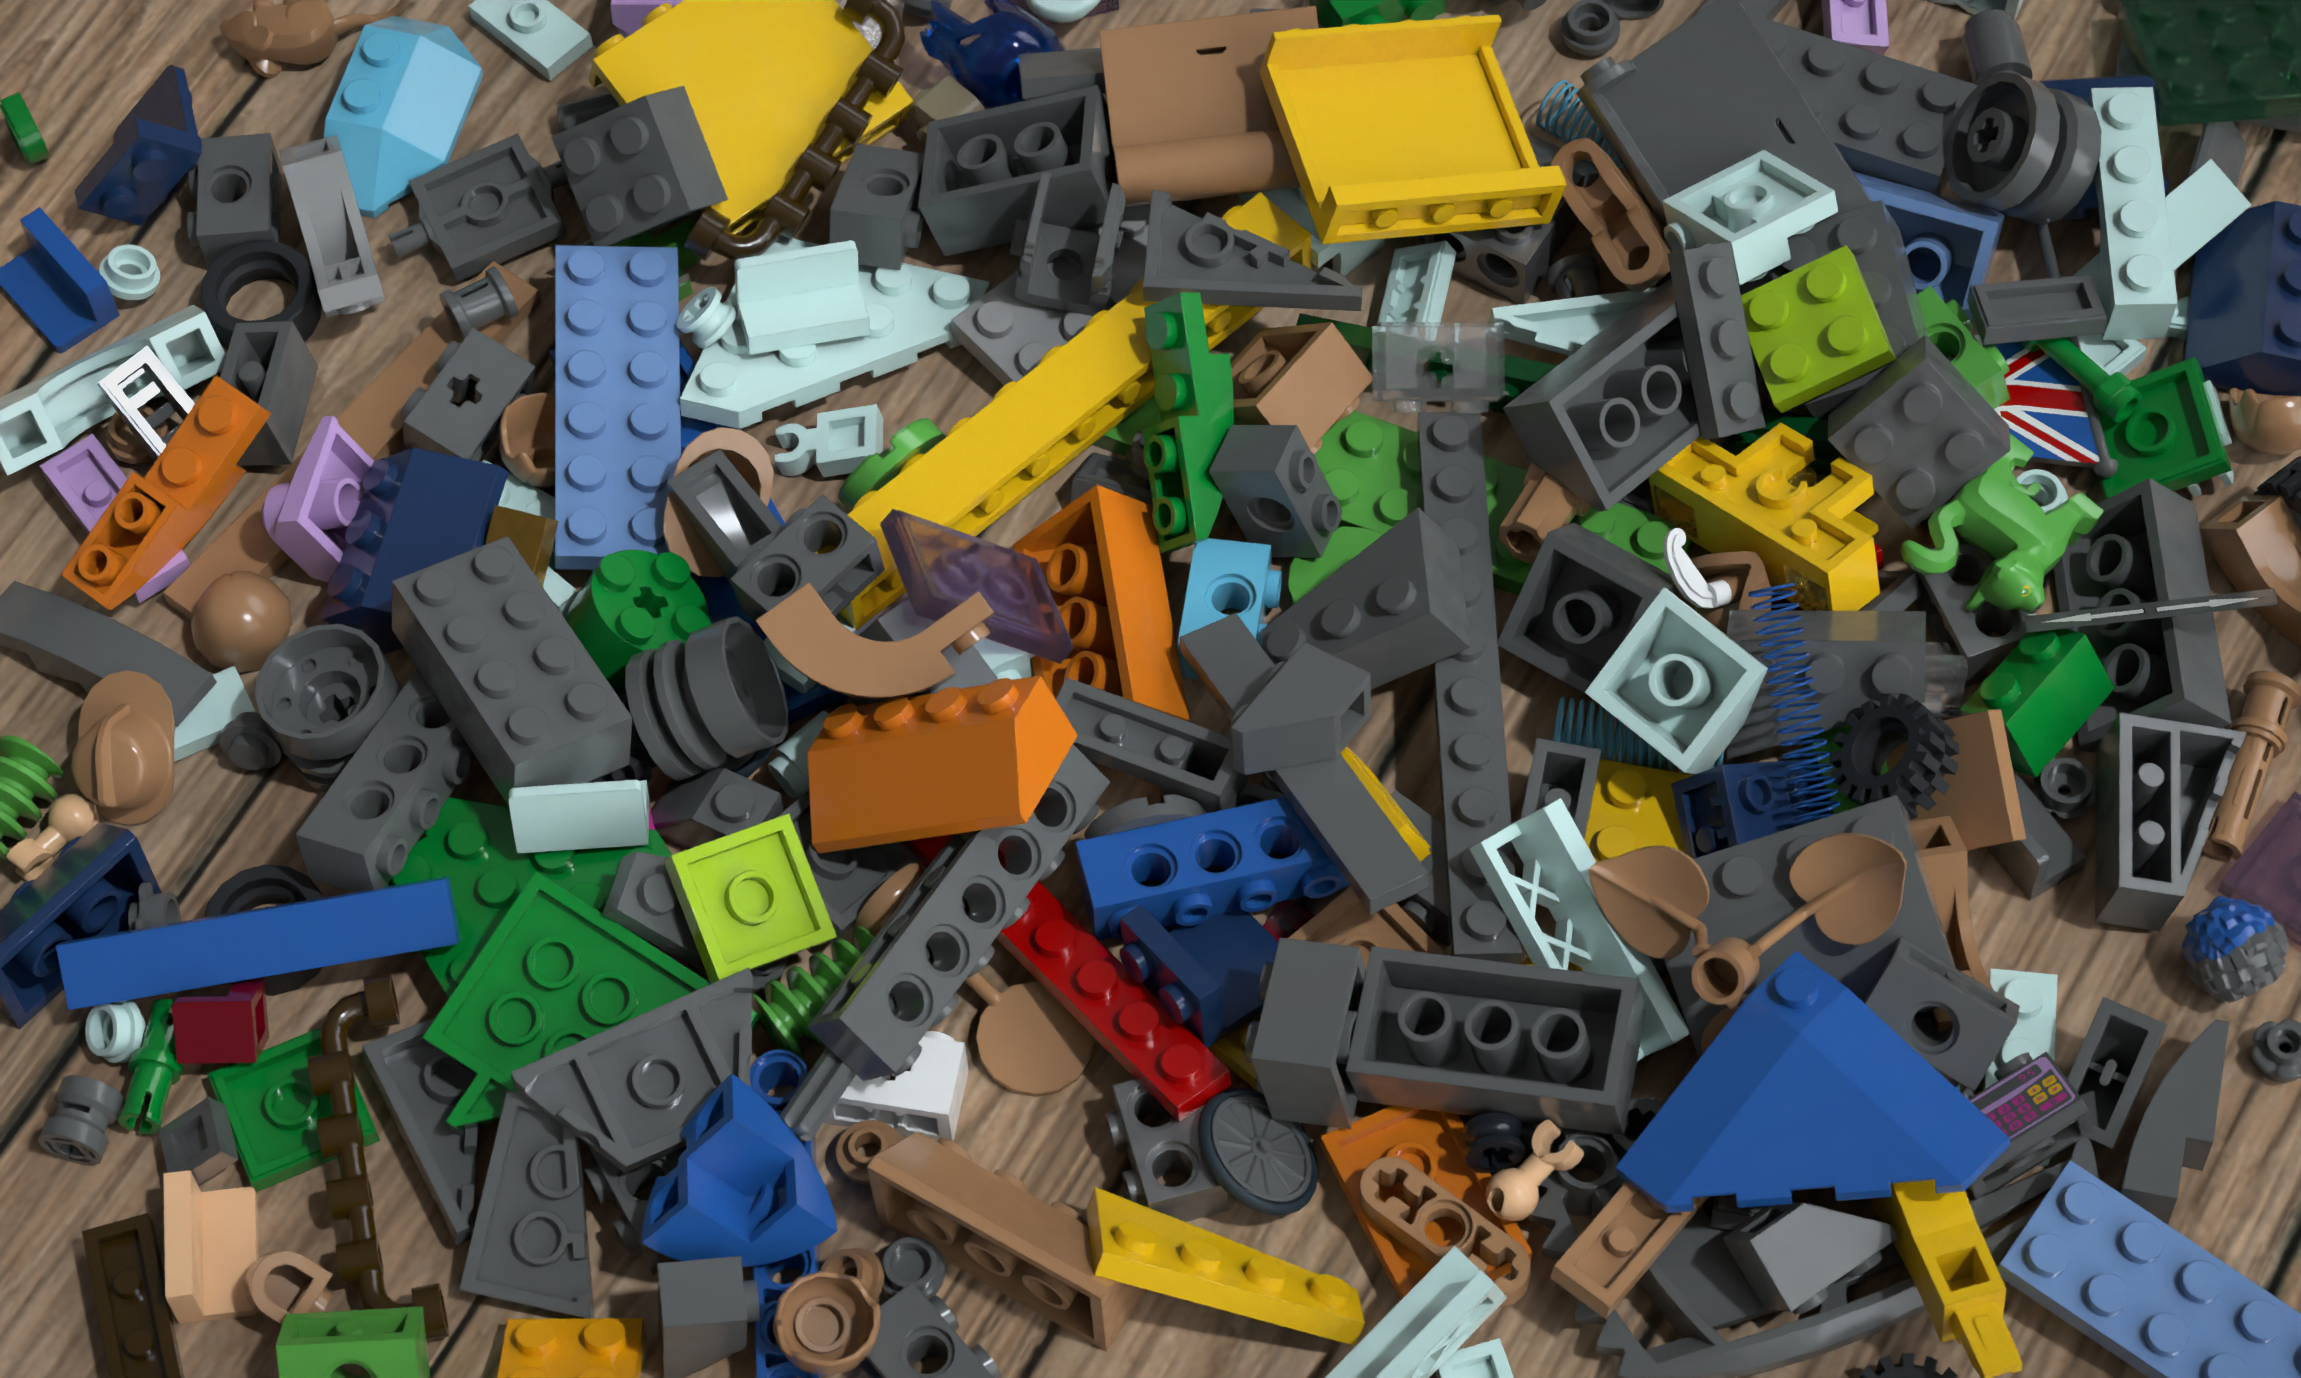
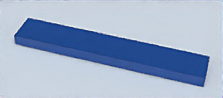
[56,876,461,1010]

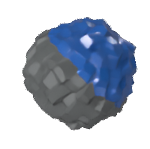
[2182,896,2289,1003]

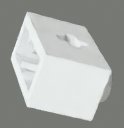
[823,1031,969,1141]

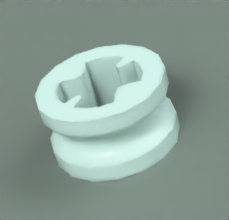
[676,287,738,349]

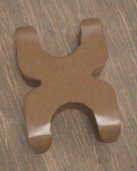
[1551,138,1672,292]

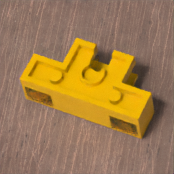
[1649,422,1880,611]

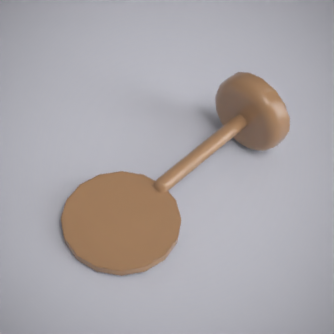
[854,862,1095,1097]

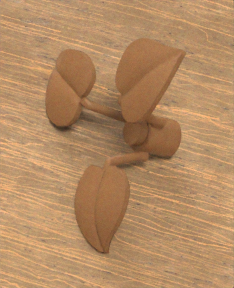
[1588,833,1907,1055]

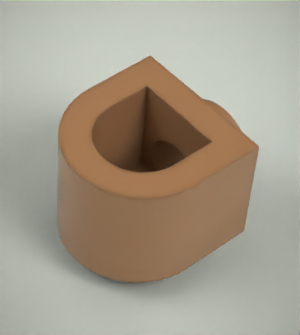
[245,1251,333,1327]

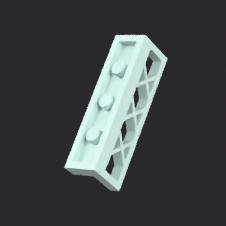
[1469,798,1690,1061]
[1325,1246,1507,1378]

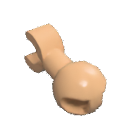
[6,793,99,882]
[1486,1120,1584,1221]

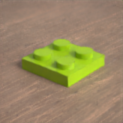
[1741,245,1896,413]
[663,814,837,984]

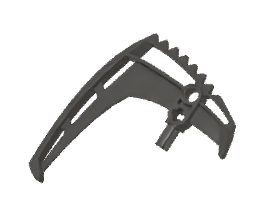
[1521,1096,2098,1378]

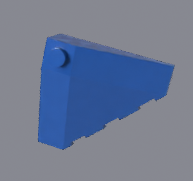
[1615,950,2011,1213]

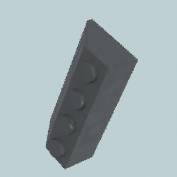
[1503,279,1766,511]
[2053,478,2232,752]

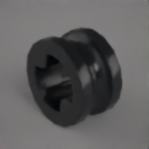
[1462,1112,1526,1173]

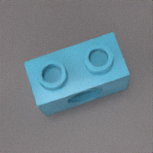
[1177,538,1282,679]

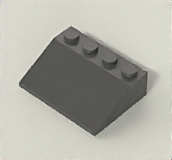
[1664,795,1956,1059]

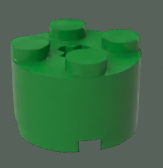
[564,550,711,696]

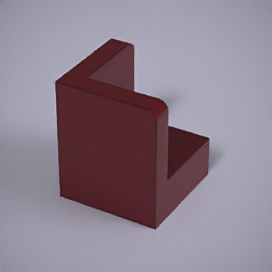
[172,977,269,1064]

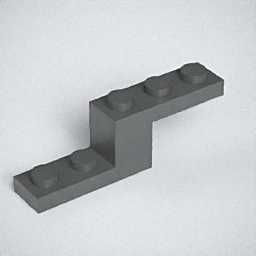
[1056,677,1343,891]

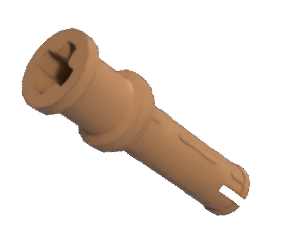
[2202,671,2301,861]

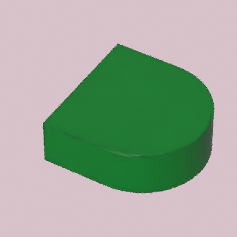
[0,92,50,165]

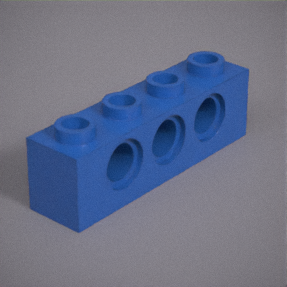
[1076,797,1349,941]

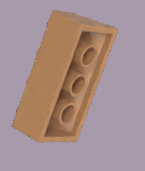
[867,1131,1147,1352]

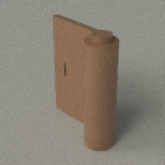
[1099,6,1319,207]

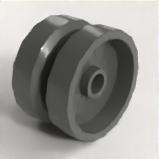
[1945,72,2102,226]

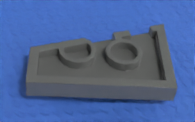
[459,1090,595,1319]

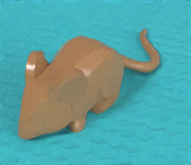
[220,0,411,78]

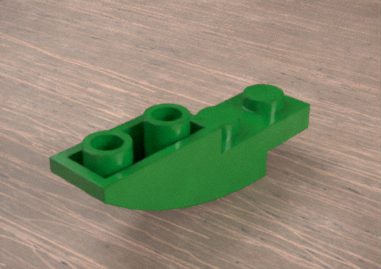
[1142,292,1234,553]

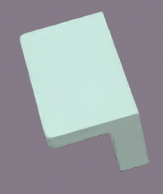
[734,240,870,355]
[508,780,649,853]

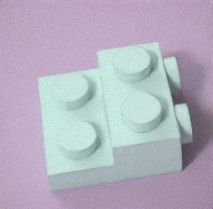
[1663,150,1838,285]

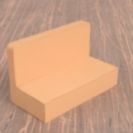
[163,1170,259,1324]

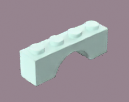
[2087,87,2178,340]
[0,305,226,476]

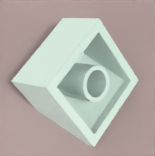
[1585,588,1768,774]

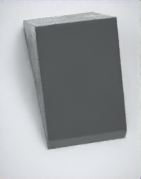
[2067,997,2167,1149]

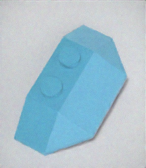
[323,16,483,218]

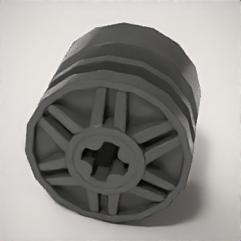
[625,616,788,781]
[255,624,402,792]

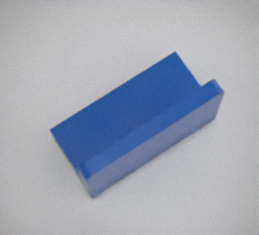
[0,207,120,353]

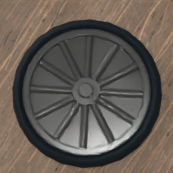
[1198,1088,1319,1216]

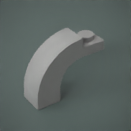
[279,135,386,317]

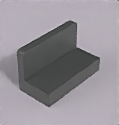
[1986,770,2086,900]

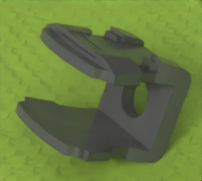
[1010,172,1125,316]

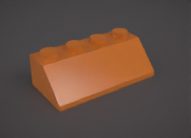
[1013,485,1189,722]
[807,675,1078,854]

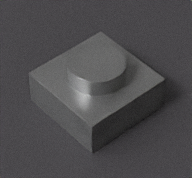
[158,1097,239,1186]

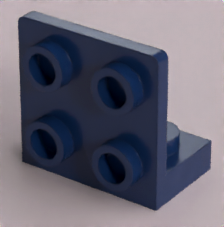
[1671,759,1830,859]

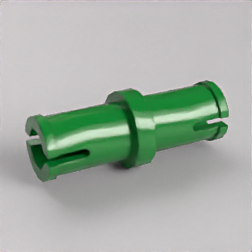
[118,999,183,1135]

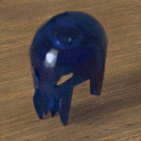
[919,0,1066,108]

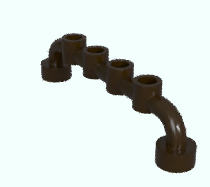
[684,0,905,261]
[308,972,449,1341]

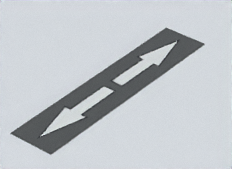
[2025,589,2278,633]

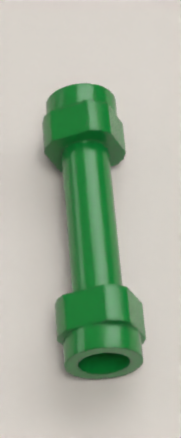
[2019,337,2142,423]

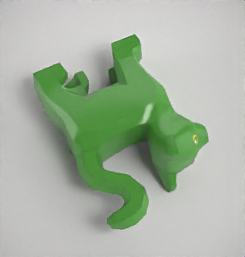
[1901,433,2104,614]

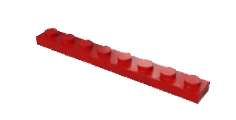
[902,834,1231,1123]

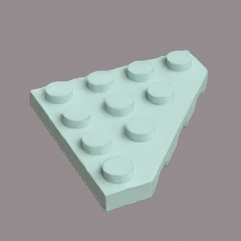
[680,236,990,429]

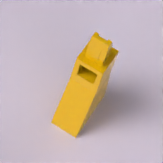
[1869,1180,2023,1378]

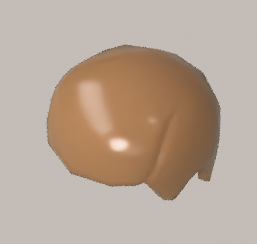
[2229,388,2301,455]
[498,393,555,488]
[191,571,293,673]
[773,1271,881,1377]

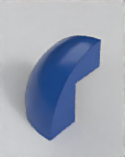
[642,1073,837,1267]

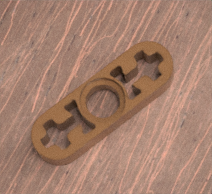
[1360,1157,1531,1307]

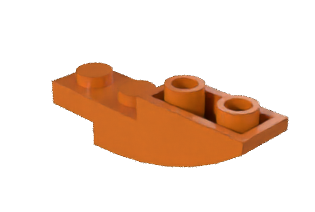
[61,375,272,610]

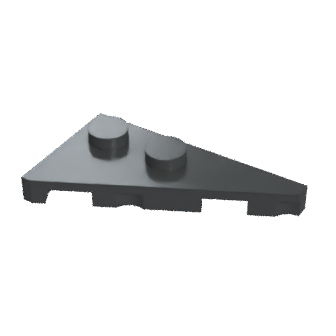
[1143,190,1362,311]
[362,1017,478,1245]

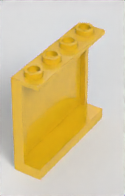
[588,0,914,236]
[1259,15,1567,244]

